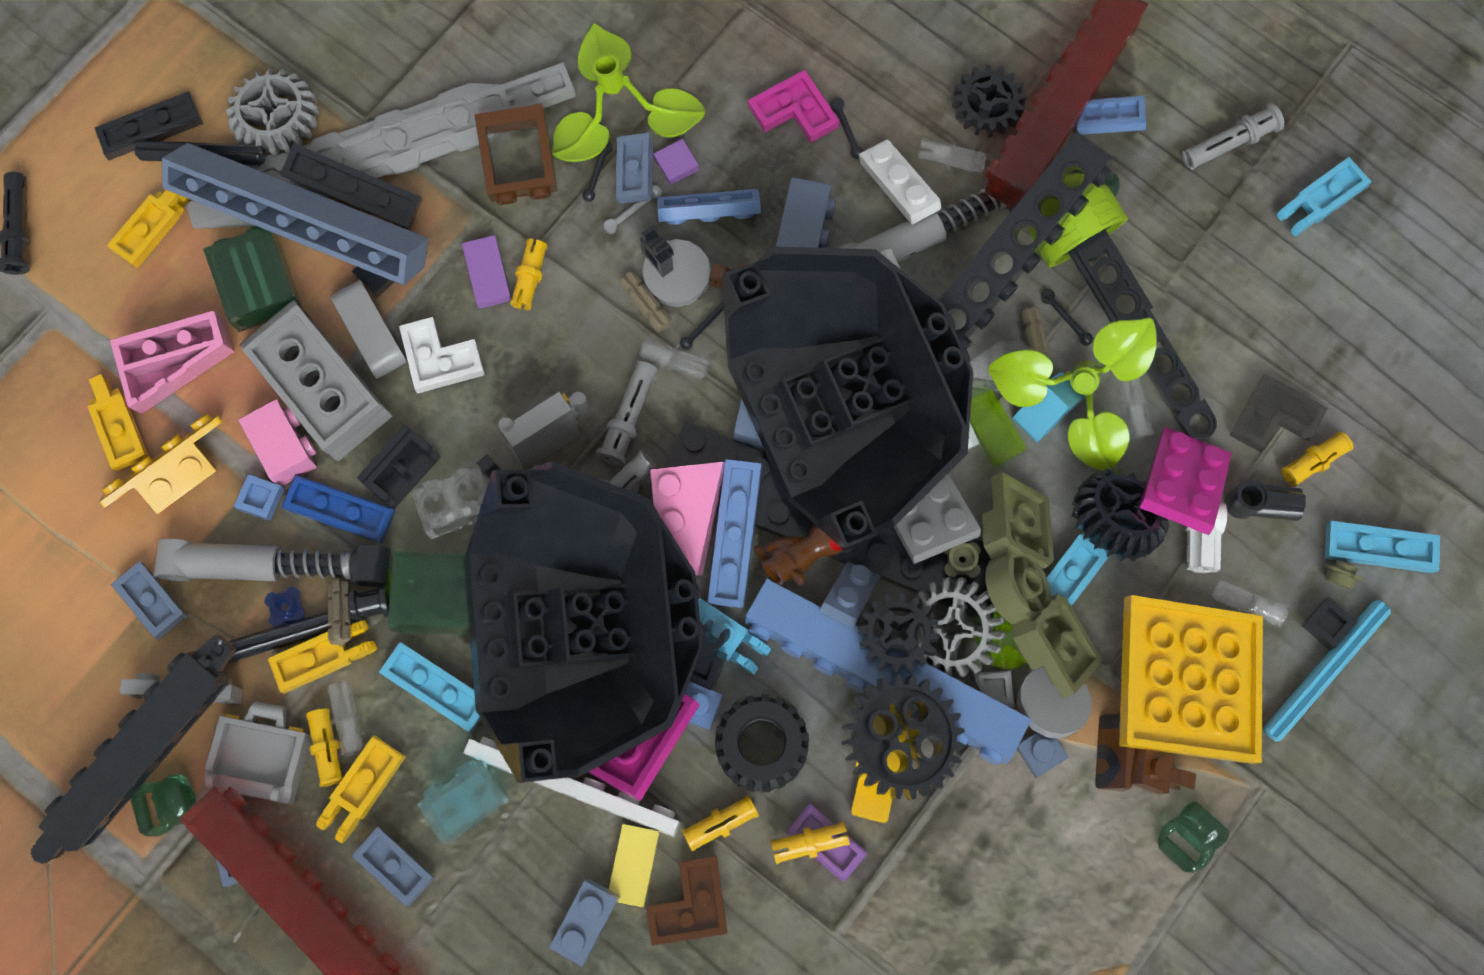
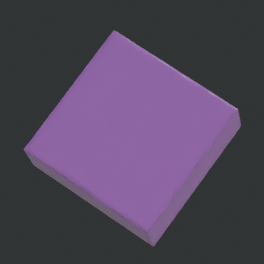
[653,139,699,185]

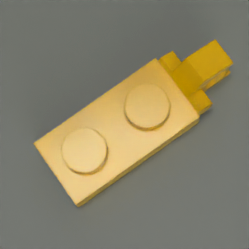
[107,190,189,269]
[87,374,148,472]

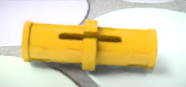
[510,239,548,310]
[1281,431,1354,487]
[306,708,343,787]
[682,795,759,852]
[770,821,850,865]

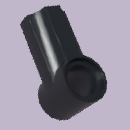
[1225,479,1306,521]

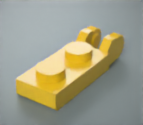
[268,620,377,694]
[316,735,406,843]

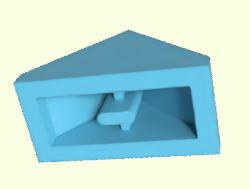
[1012,372,1086,443]

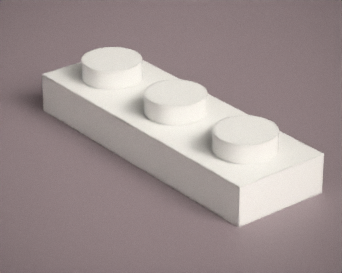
[859,139,941,224]

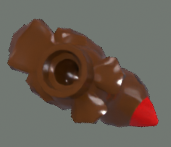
[754,524,844,586]

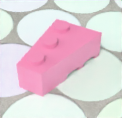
[110,311,234,414]
[650,462,725,576]

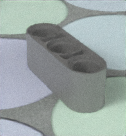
[330,280,407,379]

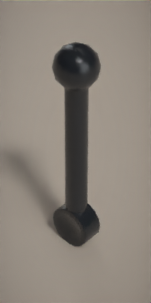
[831,98,864,159]
[582,140,613,202]
[1041,289,1093,346]
[680,299,724,350]

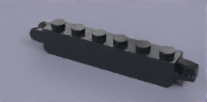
[30,634,236,864]

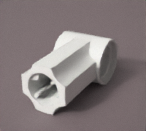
[1183,502,1227,573]

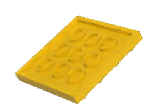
[1119,595,1263,764]

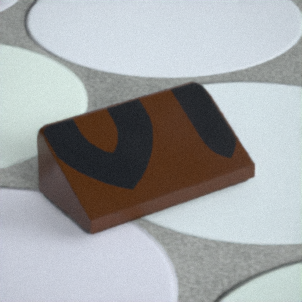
[1095,713,1134,792]

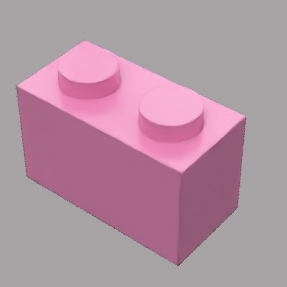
[238,399,317,487]

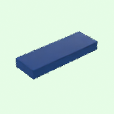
[281,475,396,544]

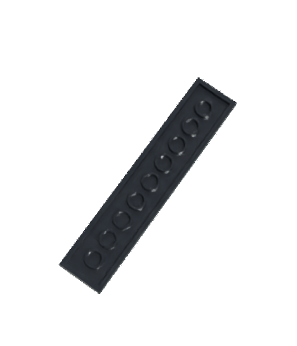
[664,421,993,620]

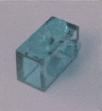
[417,760,511,844]

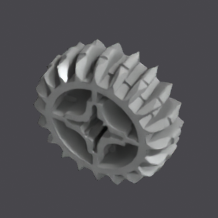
[226,67,320,156]
[914,577,1006,677]

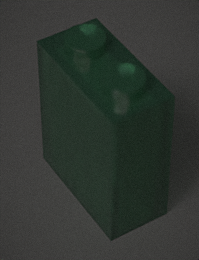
[203,226,303,333]

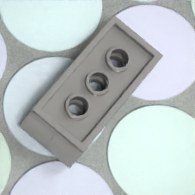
[240,300,392,461]

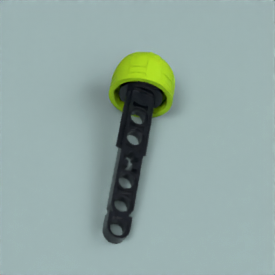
[1029,174,1217,440]

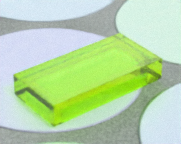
[970,389,1027,467]

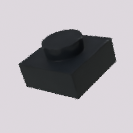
[1301,597,1358,650]

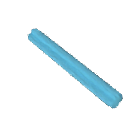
[1263,599,1391,742]

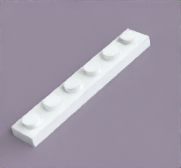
[464,737,680,838]

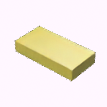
[609,824,660,908]

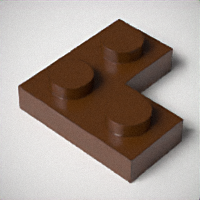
[646,856,728,946]

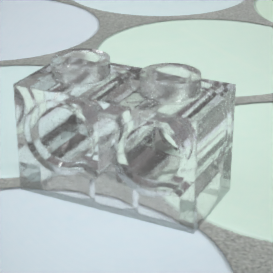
[411,467,488,539]

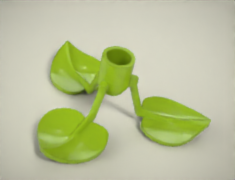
[552,23,706,162]
[988,318,1157,471]

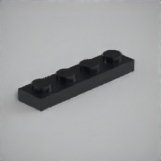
[280,143,423,230]

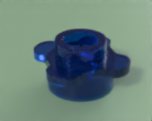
[264,587,305,627]

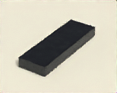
[94,91,203,160]

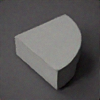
[973,671,1015,709]

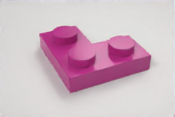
[748,70,840,143]

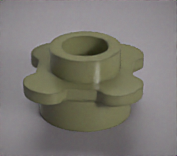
[944,542,981,578]
[1324,560,1364,590]

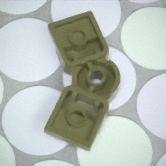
[982,472,1103,698]

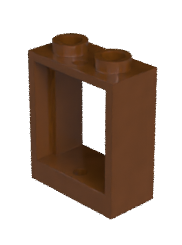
[474,104,558,205]

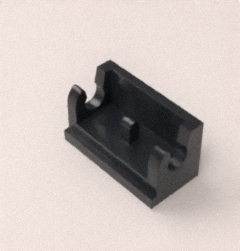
[357,424,441,510]

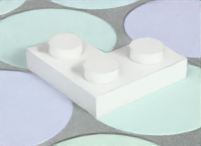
[399,317,485,394]

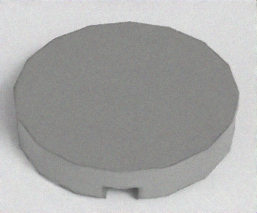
[642,239,711,307]
[1017,667,1092,739]

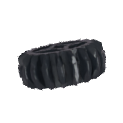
[1071,468,1170,562]

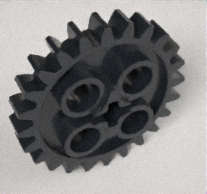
[841,674,965,800]

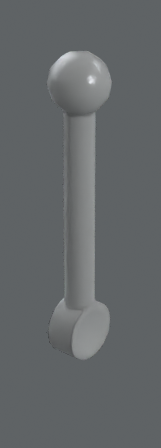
[604,185,662,234]

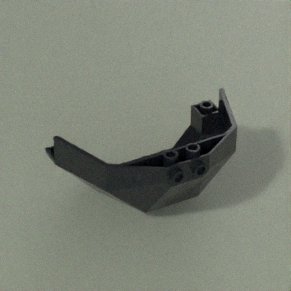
[722,246,974,549]
[463,461,703,783]

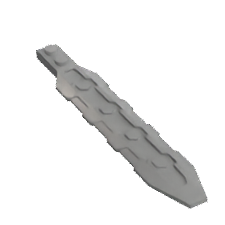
[186,62,576,229]

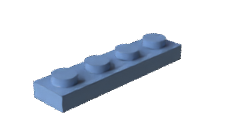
[707,459,763,608]

